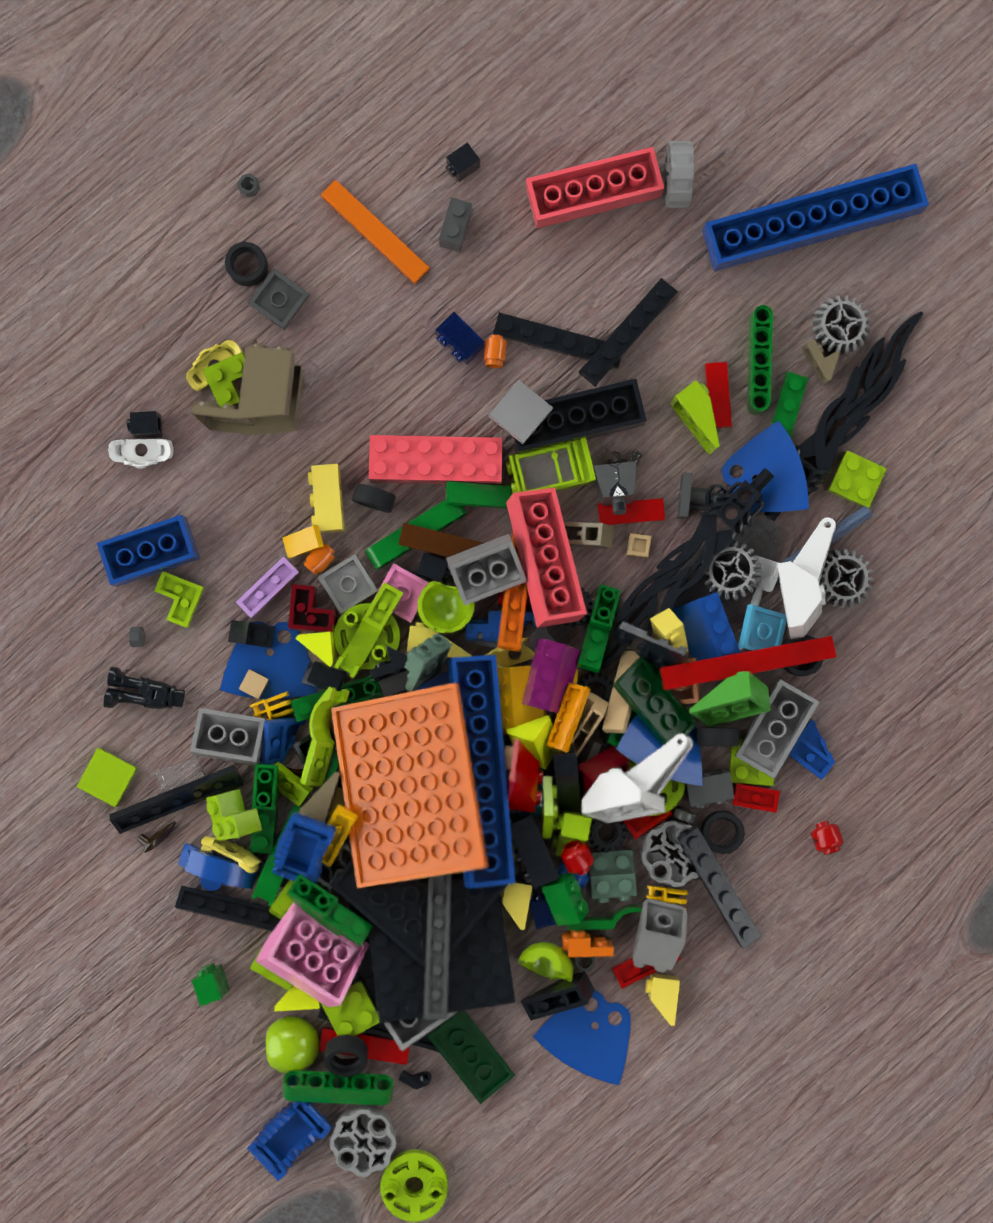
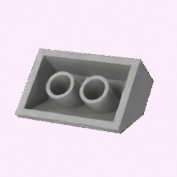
[447,534,527,606]
[190,708,266,765]

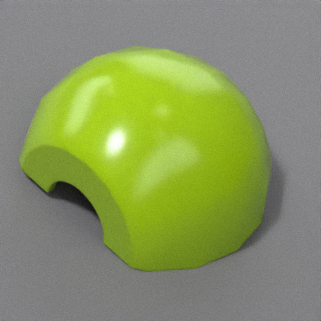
[418,581,474,634]
[517,942,574,982]
[266,1016,320,1074]

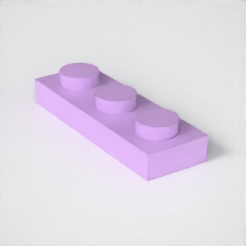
[236,556,300,618]

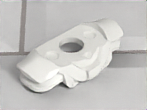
[108,439,174,469]

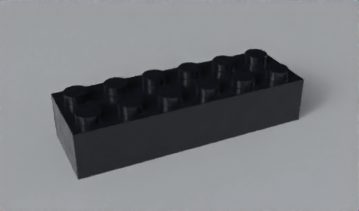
[512,379,647,454]

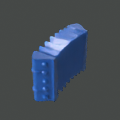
[272,812,337,884]
[247,1102,333,1181]

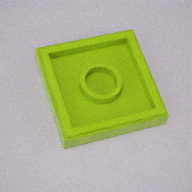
[77,747,138,807]

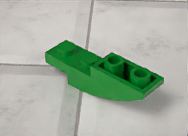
[577,584,621,673]
[290,676,383,722]
[250,764,279,853]
[286,874,373,946]

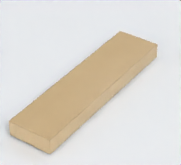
[602,651,644,733]

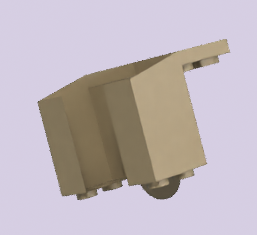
[192,338,304,435]

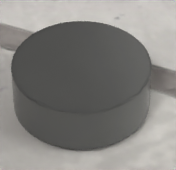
[673,806,696,823]

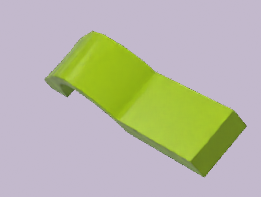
[334,582,403,679]
[300,687,350,787]

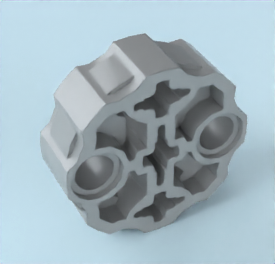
[664,141,694,208]
[640,819,698,887]
[330,1104,397,1177]

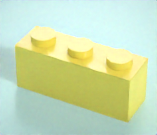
[308,464,345,534]

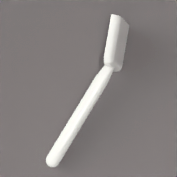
[738,556,779,653]

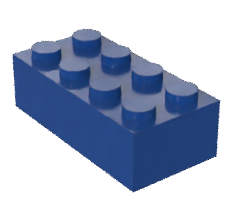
[97,515,201,587]

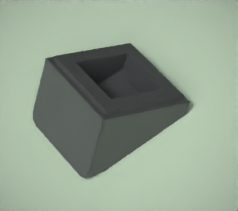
[525,627,555,653]

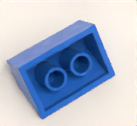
[673,592,740,661]

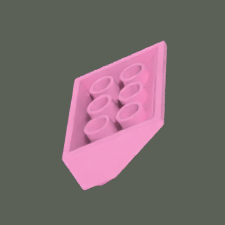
[256,902,370,1007]

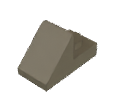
[802,339,840,386]

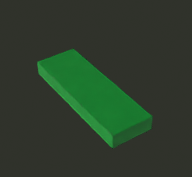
[446,481,511,509]

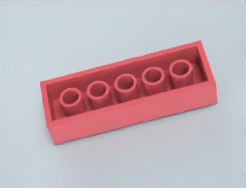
[525,147,665,229]
[369,435,502,485]
[506,487,587,628]

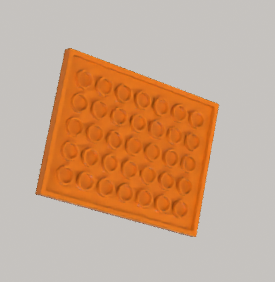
[331,683,488,888]

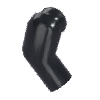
[398,1070,432,1090]

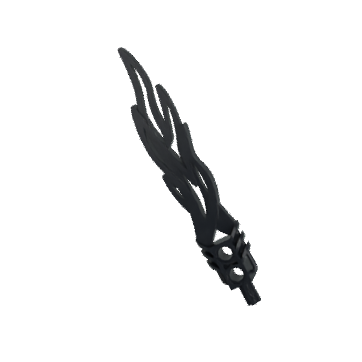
[764,311,923,522]
[591,468,774,672]

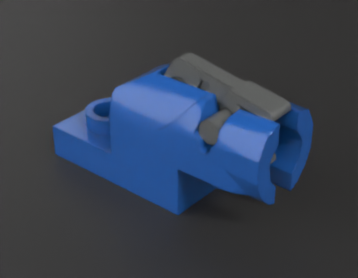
[466,611,533,648]

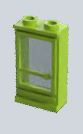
[505,437,596,493]

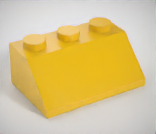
[497,666,547,735]

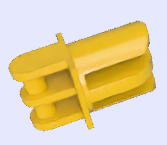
[249,691,293,720]
[646,885,688,910]

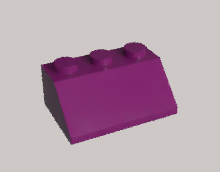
[522,639,581,714]

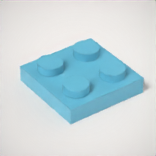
[738,604,787,651]

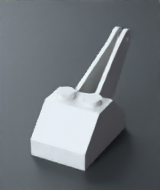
[777,518,836,640]
[582,734,693,823]

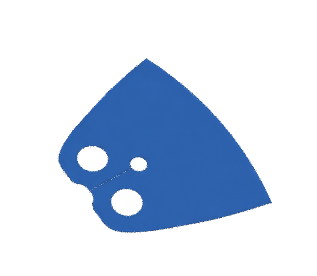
[721,421,809,512]
[220,621,317,699]
[616,713,703,786]
[533,990,631,1085]

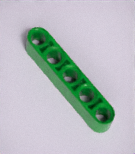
[747,305,773,415]
[365,499,467,570]
[282,1070,394,1105]

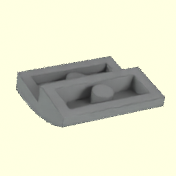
[488,380,553,444]

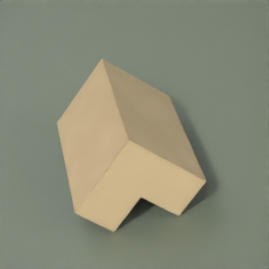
[571,692,609,757]

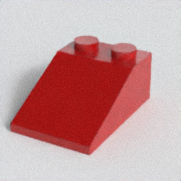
[508,739,543,812]

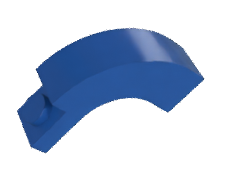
[178,843,258,889]

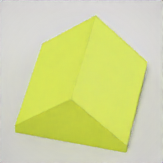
[296,632,338,667]
[507,715,553,769]

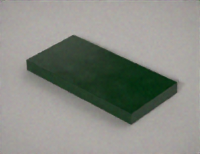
[612,656,698,746]
[426,1011,515,1104]

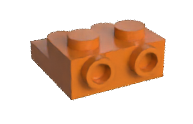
[561,930,614,957]

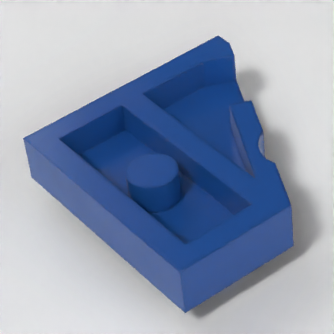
[260,717,306,764]
[789,719,835,780]

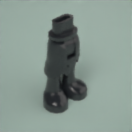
[103,666,185,709]

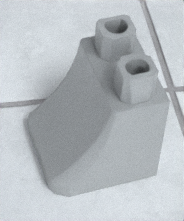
[633,899,687,973]

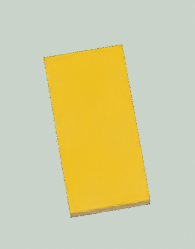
[283,525,324,559]

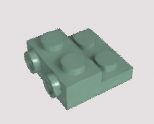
[405,633,452,692]
[589,849,637,903]

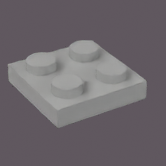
[318,554,378,615]

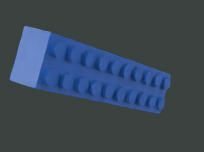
[702,164,929,272]
[447,655,515,888]

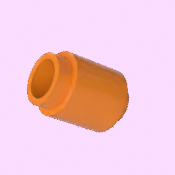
[484,335,507,369]
[303,543,335,575]

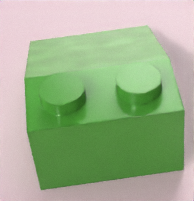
[690,671,771,727]

